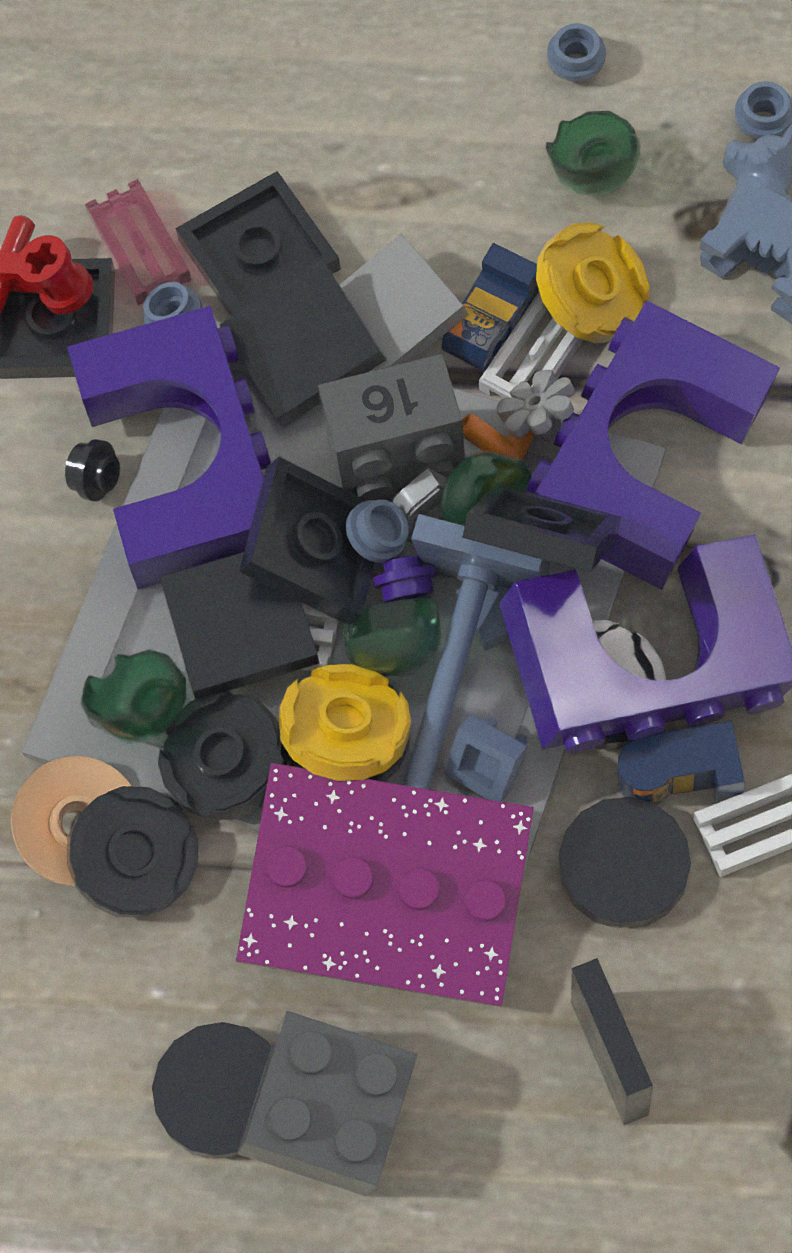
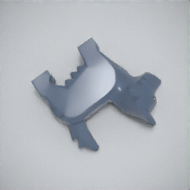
[700,124,792,324]

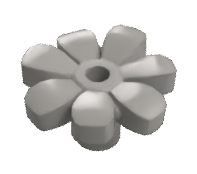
[496,370,575,441]

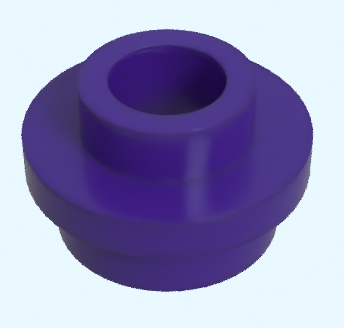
[373,556,437,603]

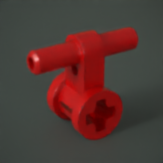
[0,215,93,316]

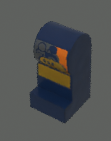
[441,243,539,372]
[618,721,745,805]

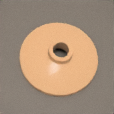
[11,756,131,887]

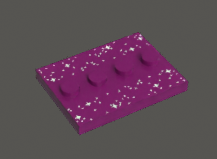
[236,763,534,1007]

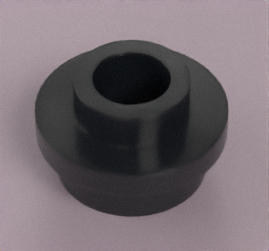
[65,439,120,502]

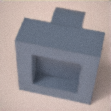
[443,714,528,802]

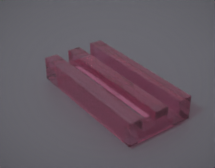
[85,179,192,306]

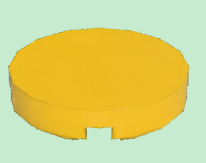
[536,222,650,343]
[278,664,411,781]

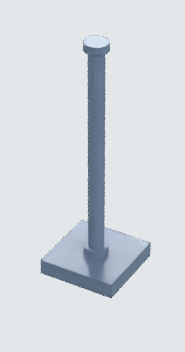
[403,514,551,789]

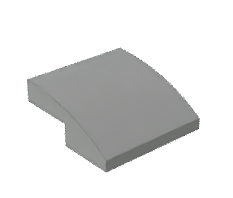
[340,234,469,372]

